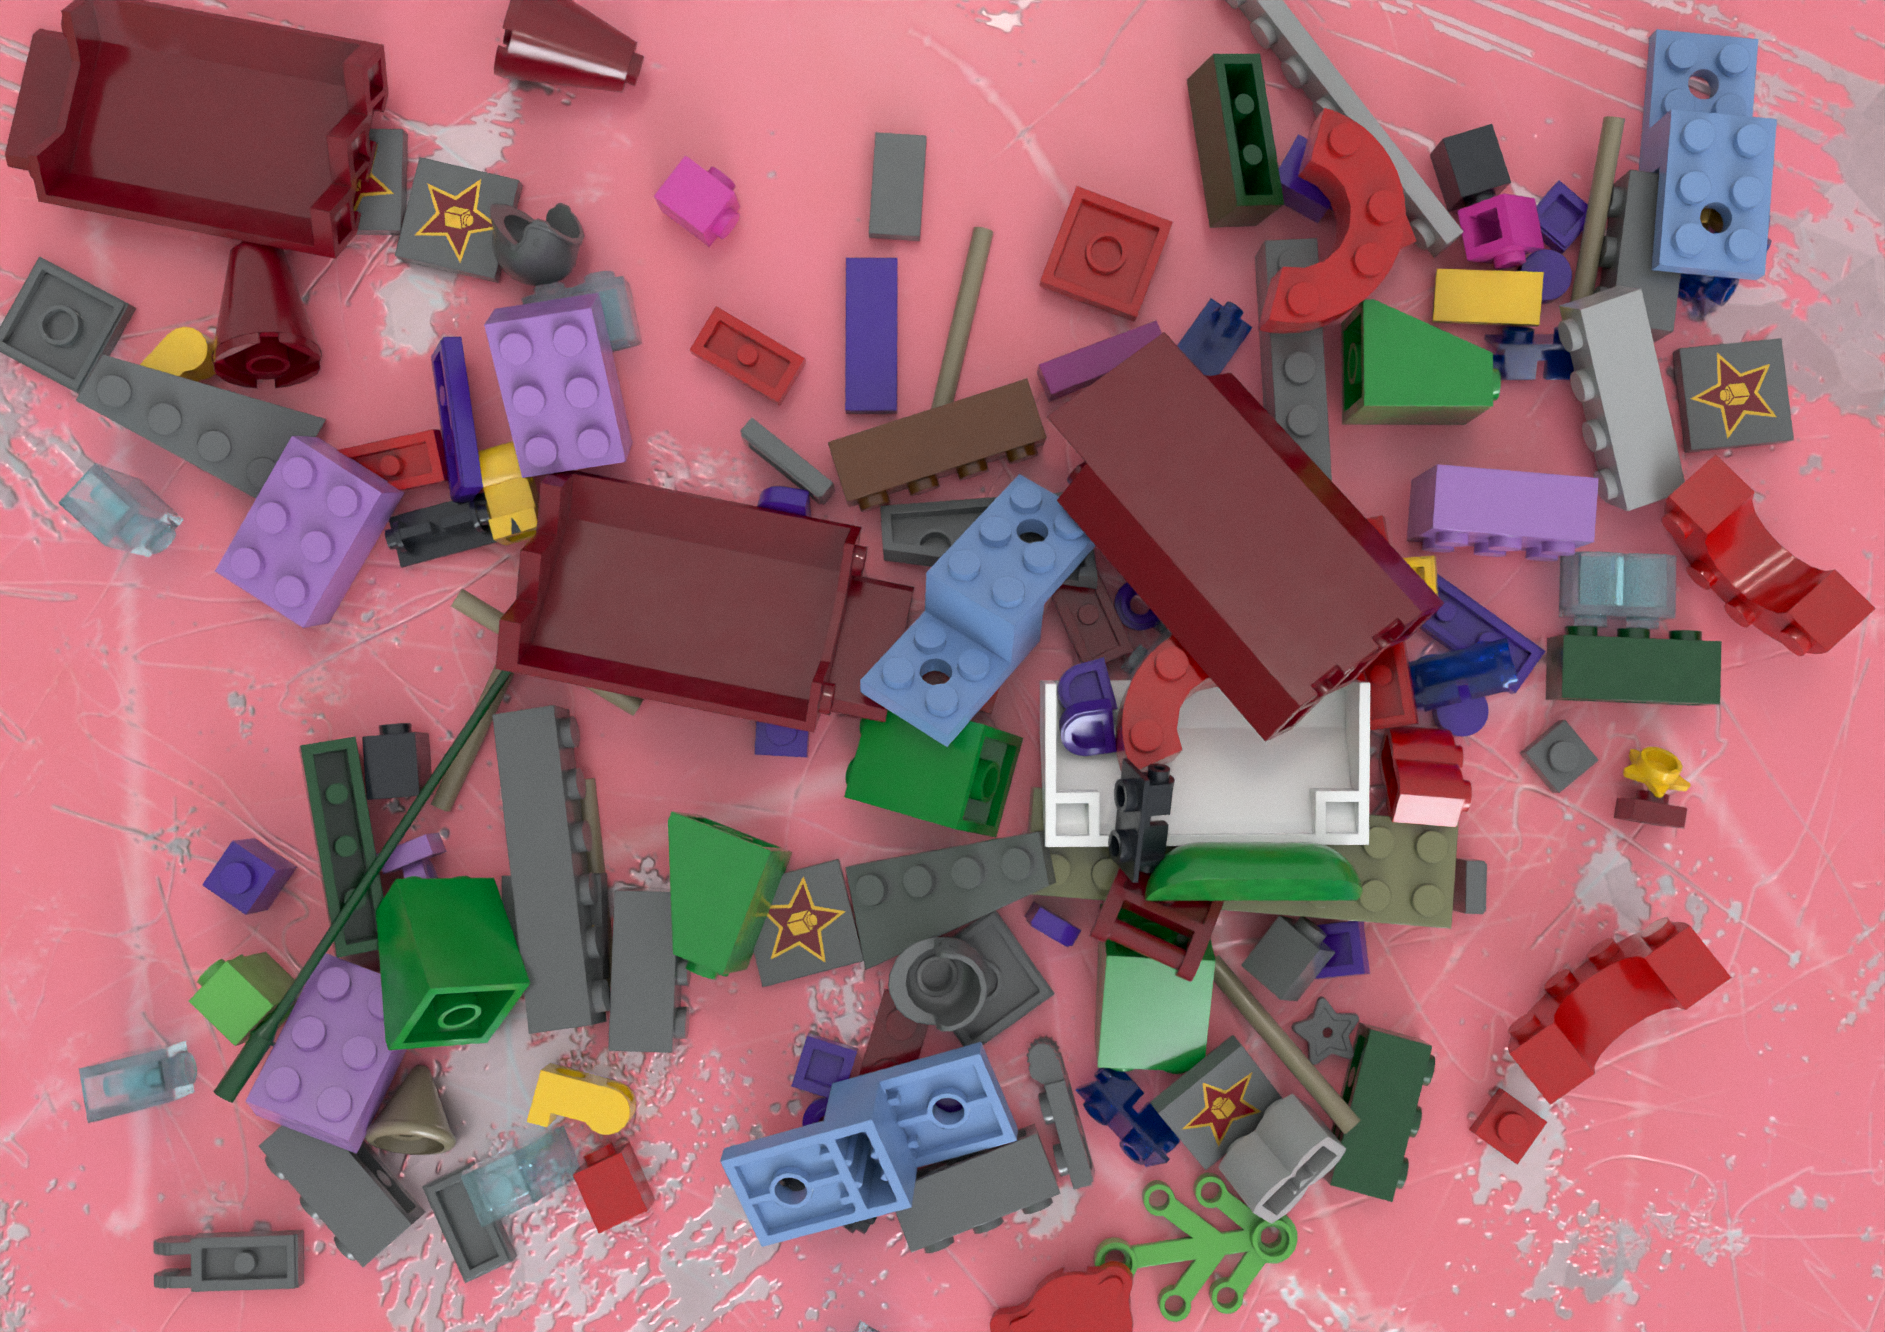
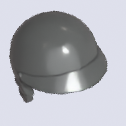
[490,203,585,286]
[888,936,990,1032]

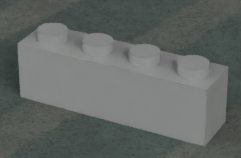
[1558,285,1685,511]

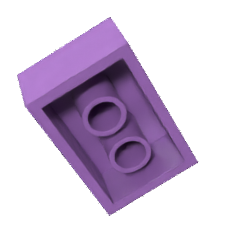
[484,292,632,478]
[215,436,405,628]
[1407,464,1599,561]
[246,953,407,1154]

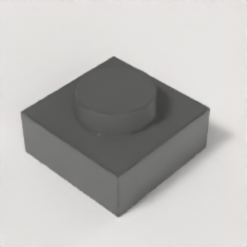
[1520,720,1598,793]

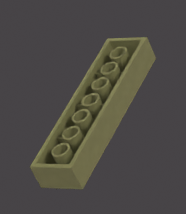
[1027,787,1459,929]

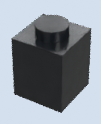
[1430,124,1511,212]
[362,723,433,800]

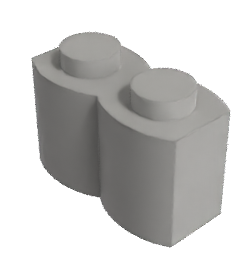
[1218,1094,1346,1223]

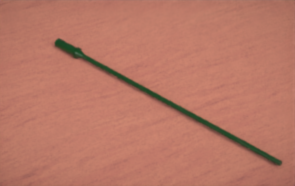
[213,670,513,1103]

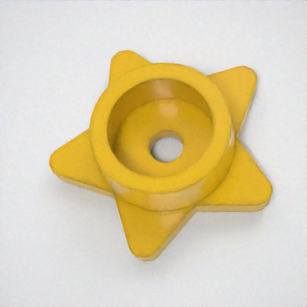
[1623,747,1691,798]

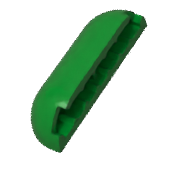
[1145,842,1363,901]

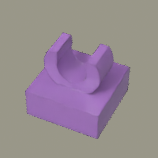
[376,833,446,879]

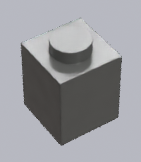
[1241,916,1335,1001]

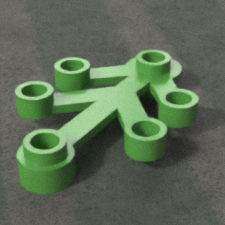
[1094,1173,1298,1322]

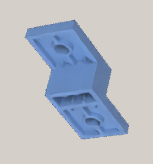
[1639,29,1777,280]
[860,474,1096,747]
[720,1042,1018,1247]

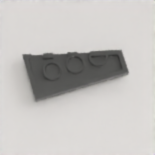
[75,354,326,498]
[880,492,1098,589]
[845,830,1056,970]

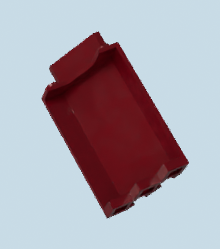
[5,0,389,259]
[1047,332,1445,742]
[495,470,915,733]

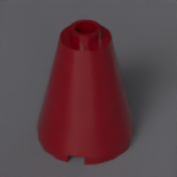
[494,0,644,93]
[211,241,322,388]

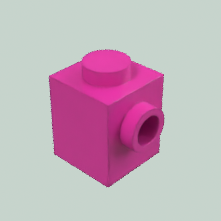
[654,155,740,247]
[1457,193,1545,270]

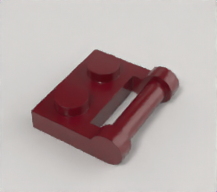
[1089,867,1224,982]

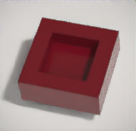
[1614,790,1687,829]

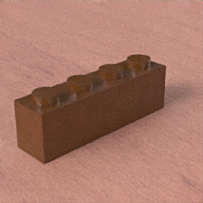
[828,378,1047,512]

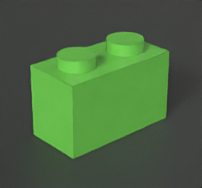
[189,952,303,1046]

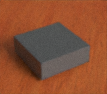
[1453,858,1487,914]

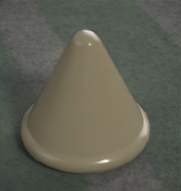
[365,1065,456,1155]

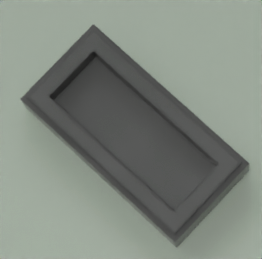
[869,132,927,241]
[740,417,835,505]
[422,1161,517,1283]

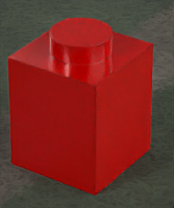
[573,1141,655,1234]

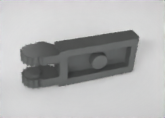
[1026,1035,1095,1190]
[153,1230,304,1292]

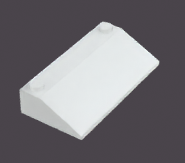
[1040,680,1370,847]

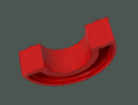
[1258,108,1406,334]
[1661,454,1876,656]
[1115,635,1218,772]
[1508,917,1732,1105]

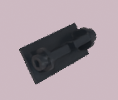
[385,492,497,568]
[1108,758,1175,883]

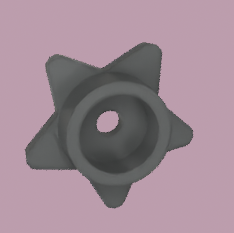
[1291,997,1359,1065]

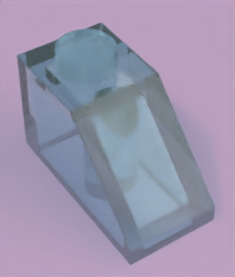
[79,1041,197,1123]
[461,1125,580,1227]

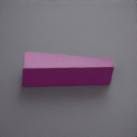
[1037,320,1162,402]

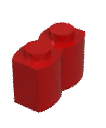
[1379,726,1472,827]

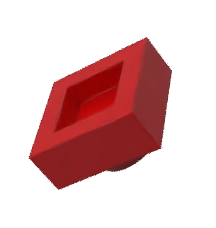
[1469,1088,1547,1165]

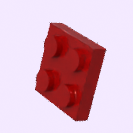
[1039,186,1173,322]

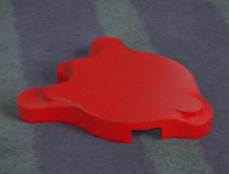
[990,1261,1133,1332]

